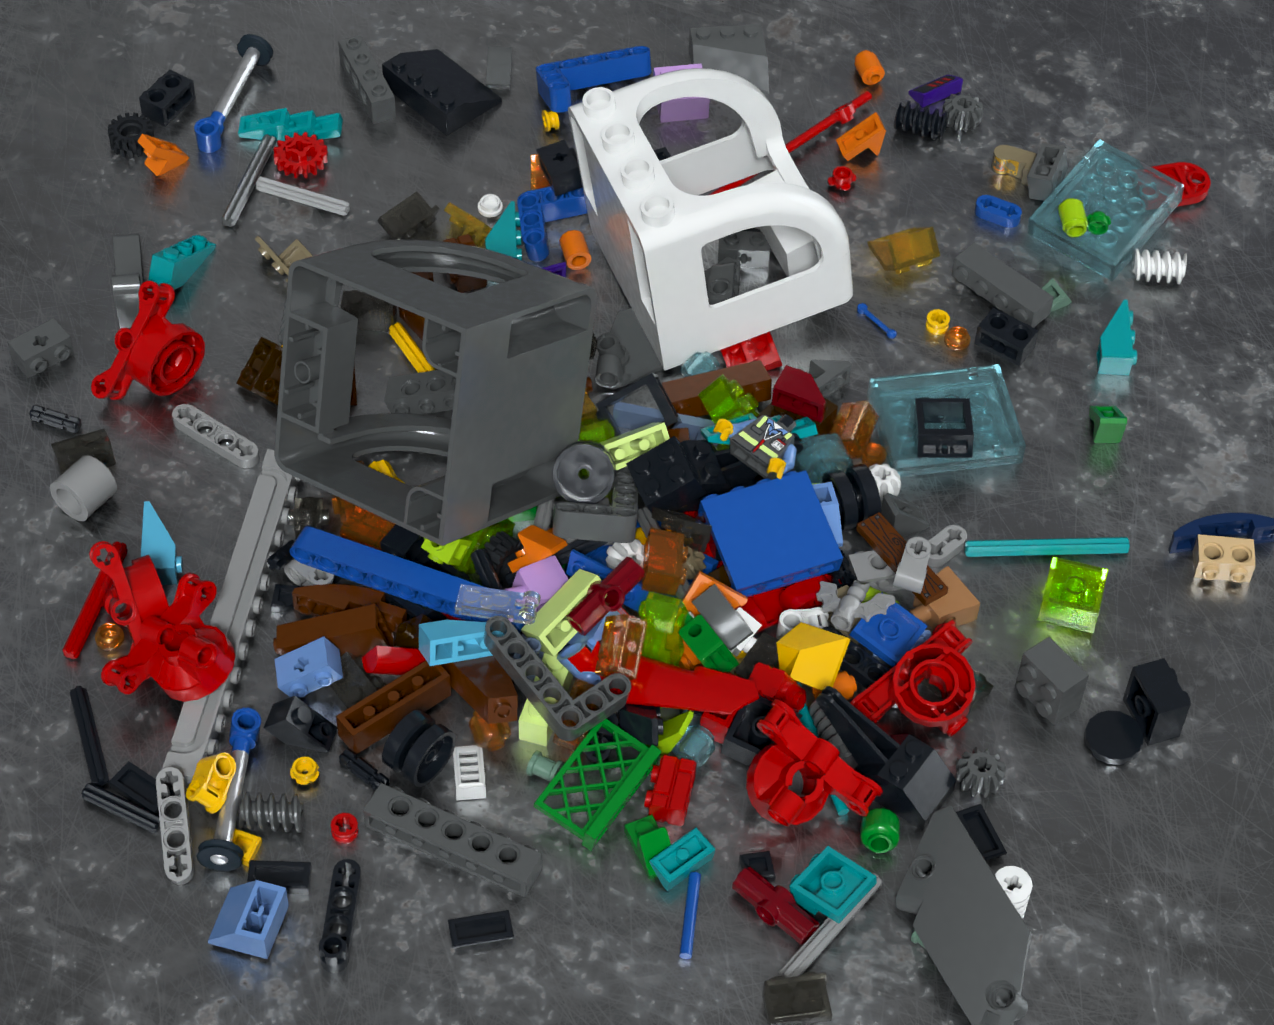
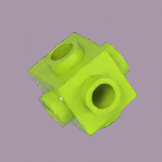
[421,536,473,566]

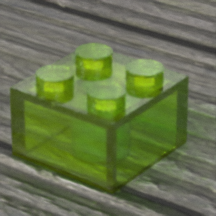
[1037,556,1108,633]

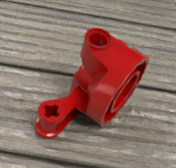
[91,281,205,400]
[89,541,169,680]
[101,572,236,702]
[850,620,976,737]
[746,699,883,827]

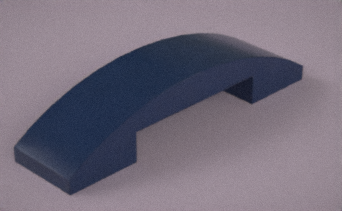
[1168,513,1274,554]

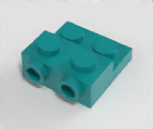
[789,846,877,924]

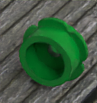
[1087,211,1111,235]

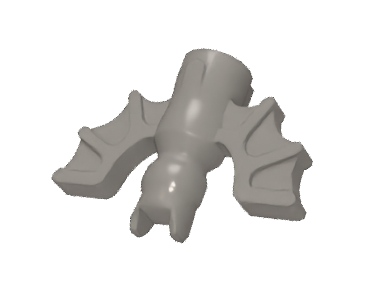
[816,580,895,632]

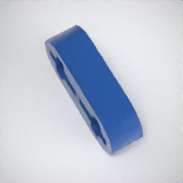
[975,195,1022,228]

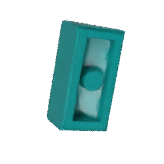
[649,827,716,891]

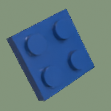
[849,592,928,667]

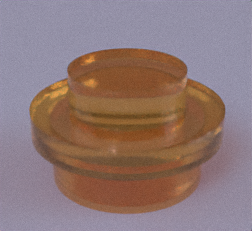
[944,326,970,351]
[859,443,887,468]
[95,623,124,651]

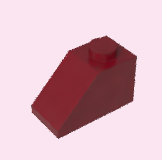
[771,365,826,423]

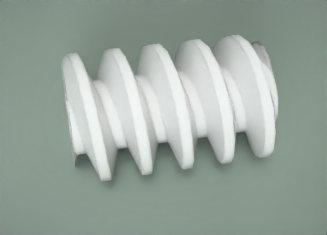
[1131,248,1187,285]
[995,866,1033,919]

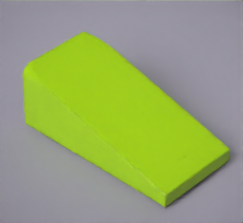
[646,711,694,758]

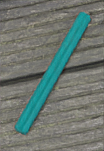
[964,537,1130,557]

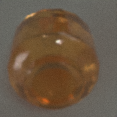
[469,711,511,752]

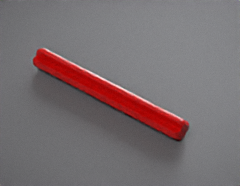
[62,541,128,659]

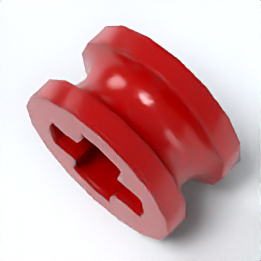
[331,813,359,844]

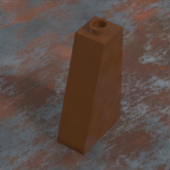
[273,604,395,662]
[441,656,518,724]

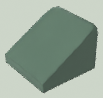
[1042,279,1072,312]

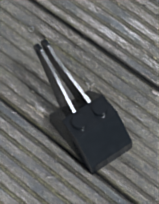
[674,433,803,512]
[816,686,956,830]

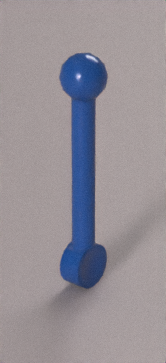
[857,303,897,339]

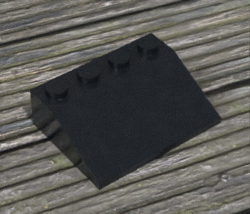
[382,49,502,136]

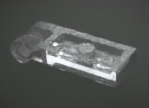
[455,584,541,624]

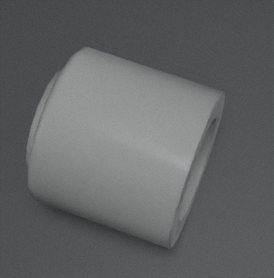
[50,455,118,521]

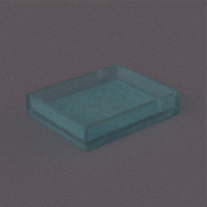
[1027,139,1185,281]
[867,364,1026,477]

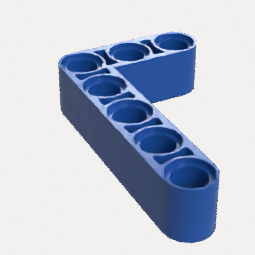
[536,46,652,113]
[517,187,588,262]

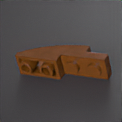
[292,584,407,632]

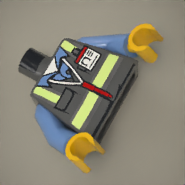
[713,414,797,480]

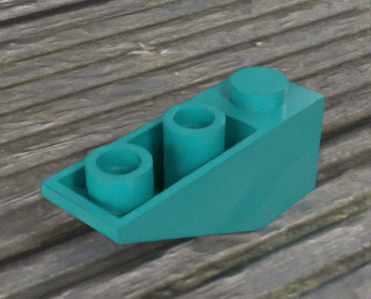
[485,201,522,260]
[148,235,216,290]
[1096,299,1137,376]

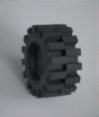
[108,112,154,158]
[474,531,524,584]

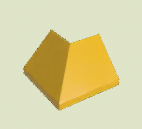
[776,622,850,691]

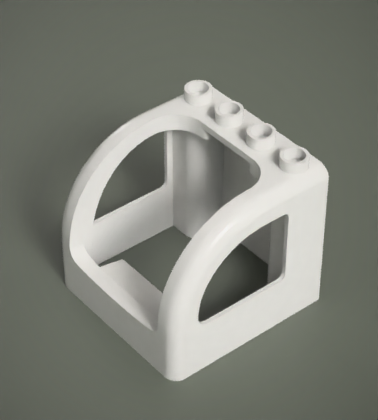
[568,68,853,371]

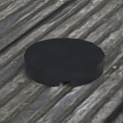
[1084,710,1144,765]

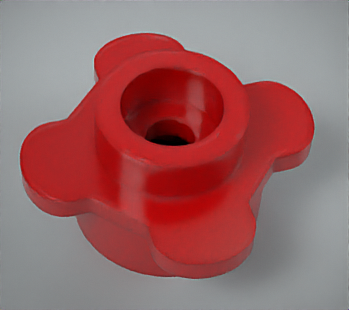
[827,166,856,191]

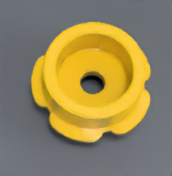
[290,756,320,785]

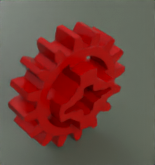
[273,132,328,178]

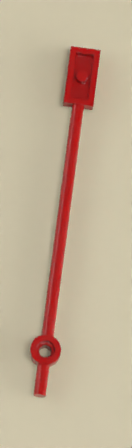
[709,91,872,195]

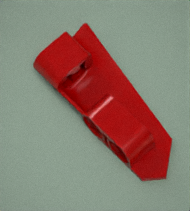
[735,574,842,634]
[616,654,759,715]

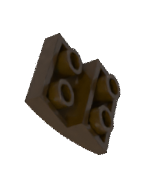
[236,337,283,405]

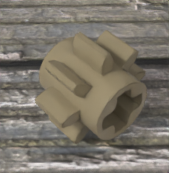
[674,545,706,580]

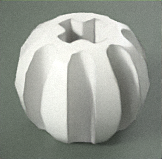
[869,463,901,503]
[606,539,648,570]

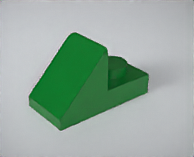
[1089,406,1127,443]
[624,815,671,879]

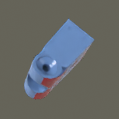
[557,605,651,694]

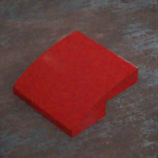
[721,331,783,371]

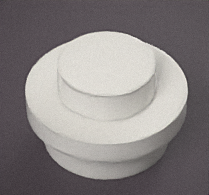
[478,194,503,217]

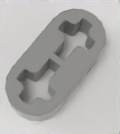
[928,525,967,568]

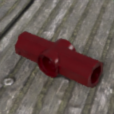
[567,557,645,636]
[732,867,820,945]

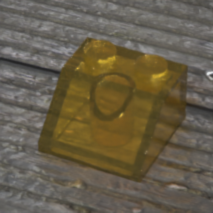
[868,227,940,274]

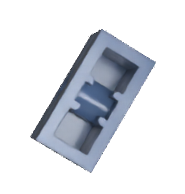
[274,637,343,698]

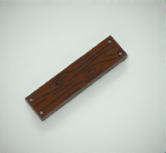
[856,512,948,606]

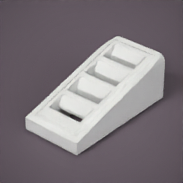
[453,745,486,801]

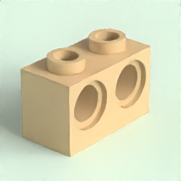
[1193,534,1256,583]

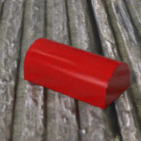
[362,645,426,676]

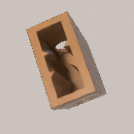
[909,566,980,630]

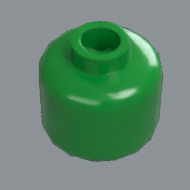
[860,808,900,853]

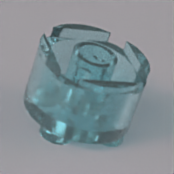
[794,433,854,483]

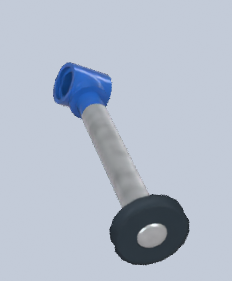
[194,34,273,153]
[196,708,261,872]

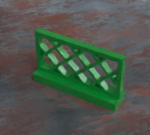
[533,719,662,851]

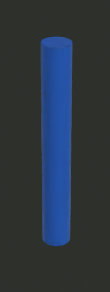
[679,872,701,959]

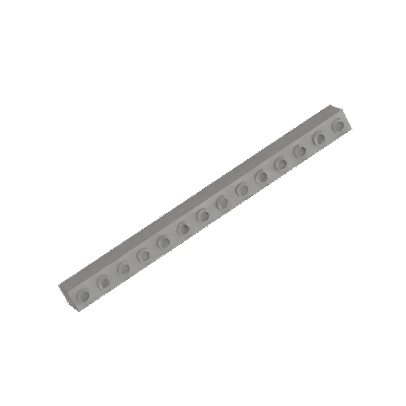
[162,449,302,790]

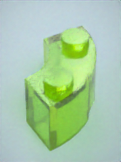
[635,591,688,666]

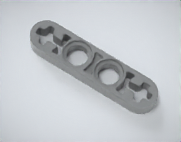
[172,404,260,469]
[156,767,195,885]

